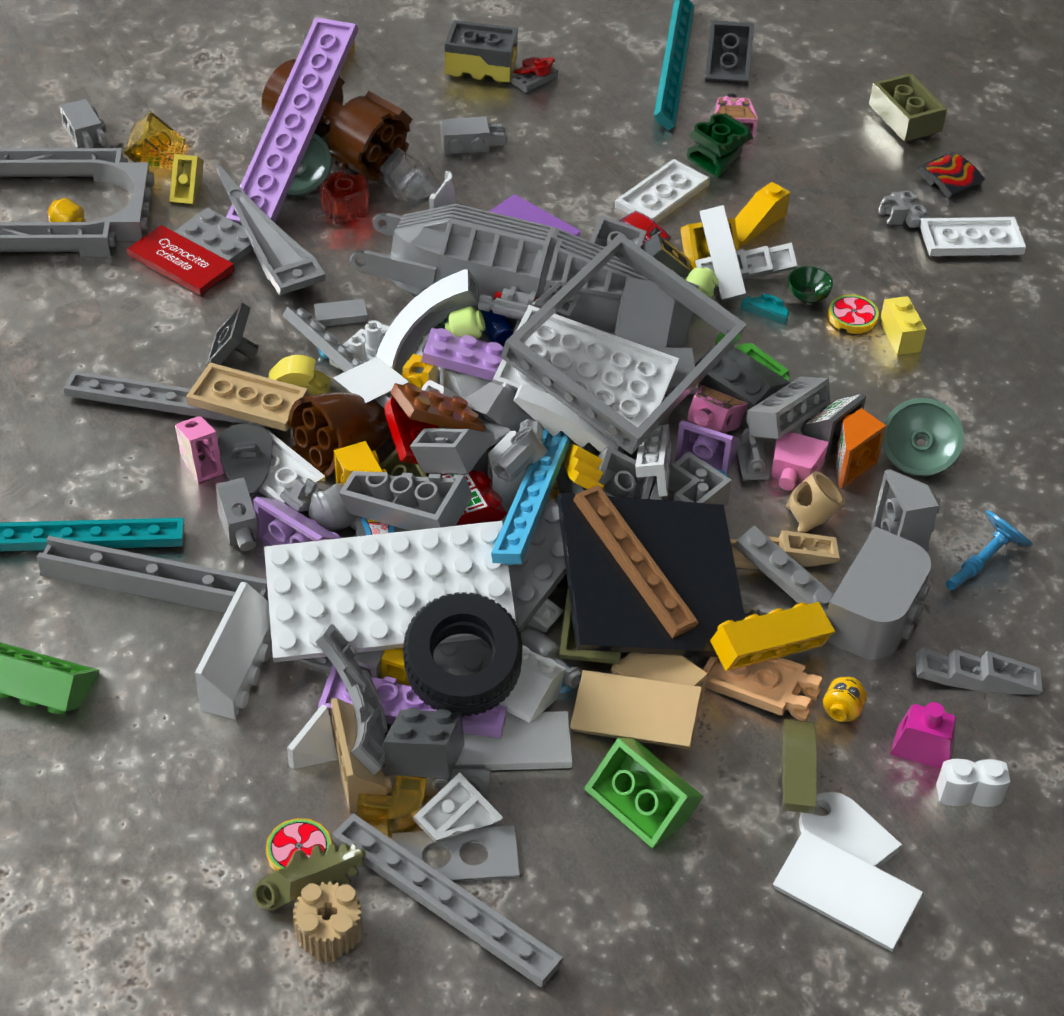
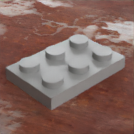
[174,208,254,264]

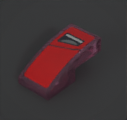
[619,211,671,244]

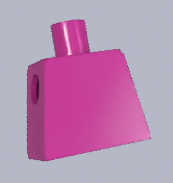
[891,702,956,769]

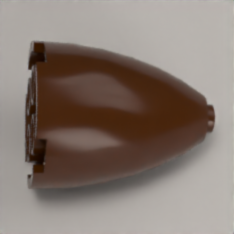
[288,392,392,478]

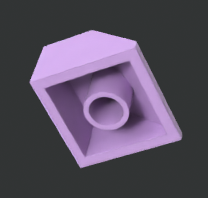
[675,420,739,475]

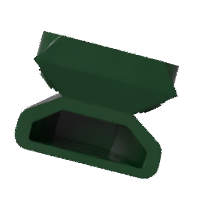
[686,113,753,178]

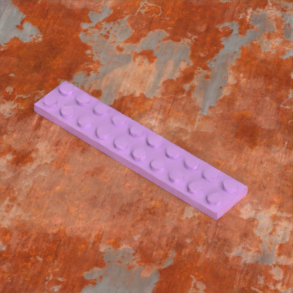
[226,17,359,226]

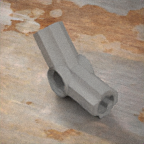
[493,418,547,482]

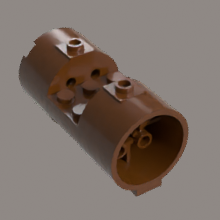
[261,59,413,181]

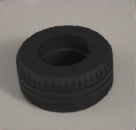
[403,592,523,717]

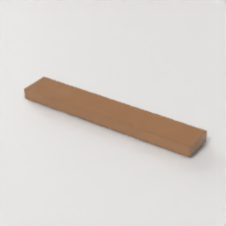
[573,485,699,638]

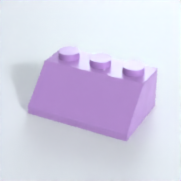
[253,497,341,546]

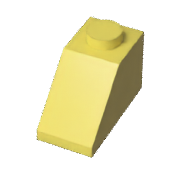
[169,154,204,205]

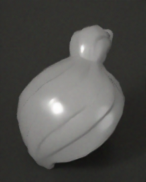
[309,483,360,532]

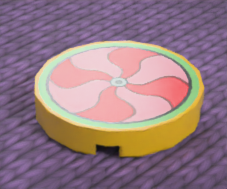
[828,295,879,334]
[266,818,332,871]

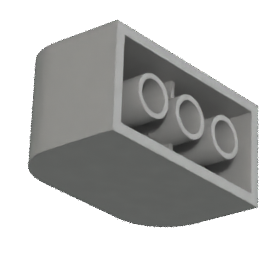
[826,527,931,660]

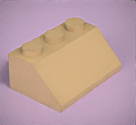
[331,698,392,813]

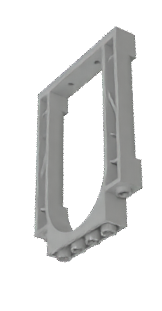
[0,148,155,257]

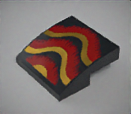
[918,151,985,199]

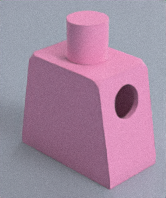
[771,432,829,491]

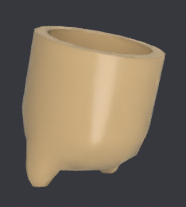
[786,471,845,533]

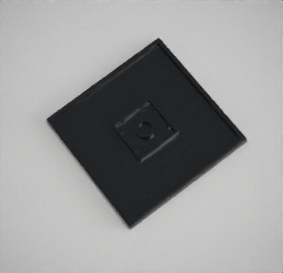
[557,493,745,657]

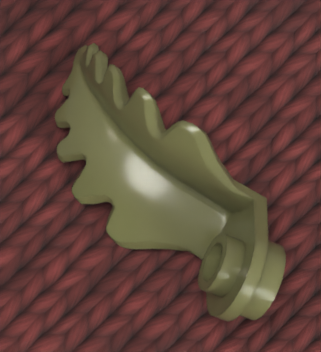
[254,843,366,911]

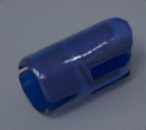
[477,306,515,347]

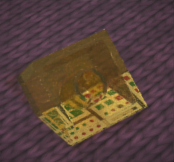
[124,111,186,170]

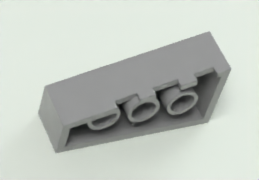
[339,471,473,531]

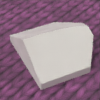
[429,171,456,209]

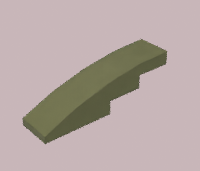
[781,719,817,814]

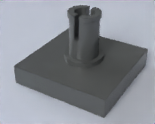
[205,303,259,367]

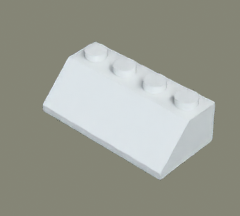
[195,582,272,719]

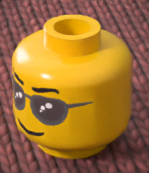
[823,677,867,722]

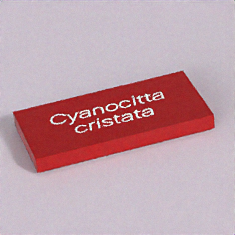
[127,225,234,296]

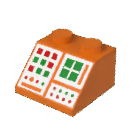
[835,408,886,489]

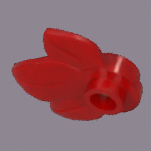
[513,57,555,76]

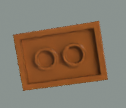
[390,383,485,432]

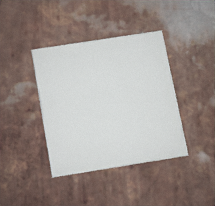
[334,357,409,403]

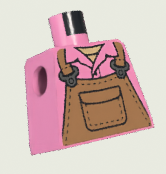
[715,94,758,138]
[687,385,748,433]
[175,417,224,483]

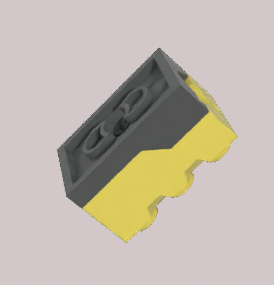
[445,20,518,83]

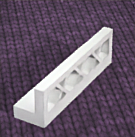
[635,424,672,497]

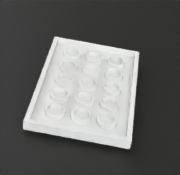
[492,305,679,441]

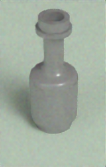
[521,628,582,688]

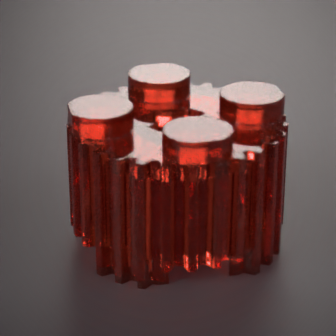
[320,169,369,225]

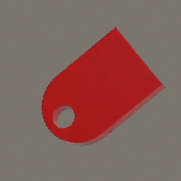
[384,395,439,464]

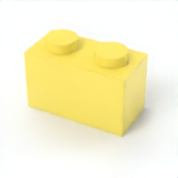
[880,296,926,355]

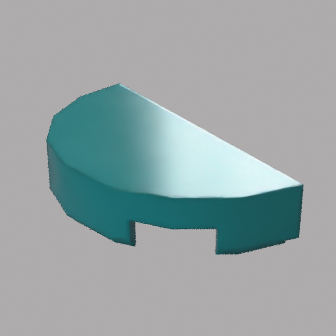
[740,294,789,325]

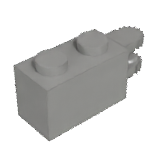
[60,99,108,148]
[441,116,508,154]

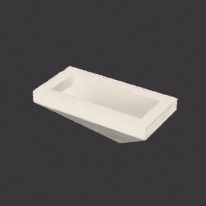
[287,704,338,769]

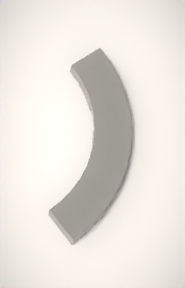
[315,624,387,775]

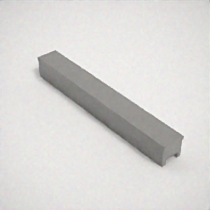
[37,536,269,613]

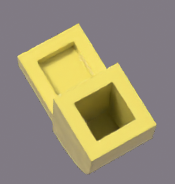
[268,355,331,395]

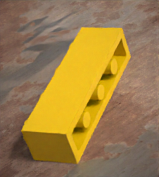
[710,602,835,671]

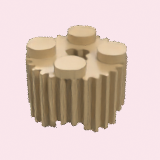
[293,882,363,963]

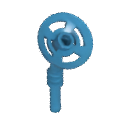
[946,510,1033,591]

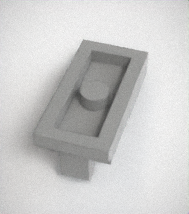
[279,478,330,512]

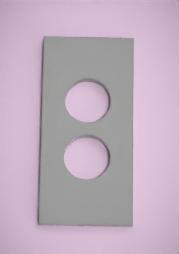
[392,825,520,883]

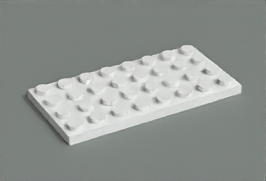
[264,521,516,663]

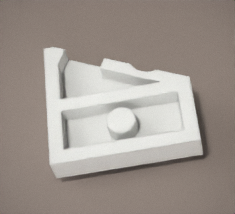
[412,773,503,842]

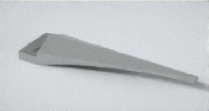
[217,165,326,295]

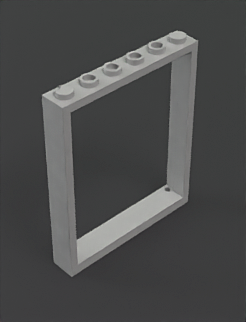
[501,233,747,455]

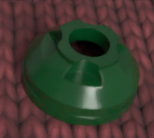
[787,266,833,304]

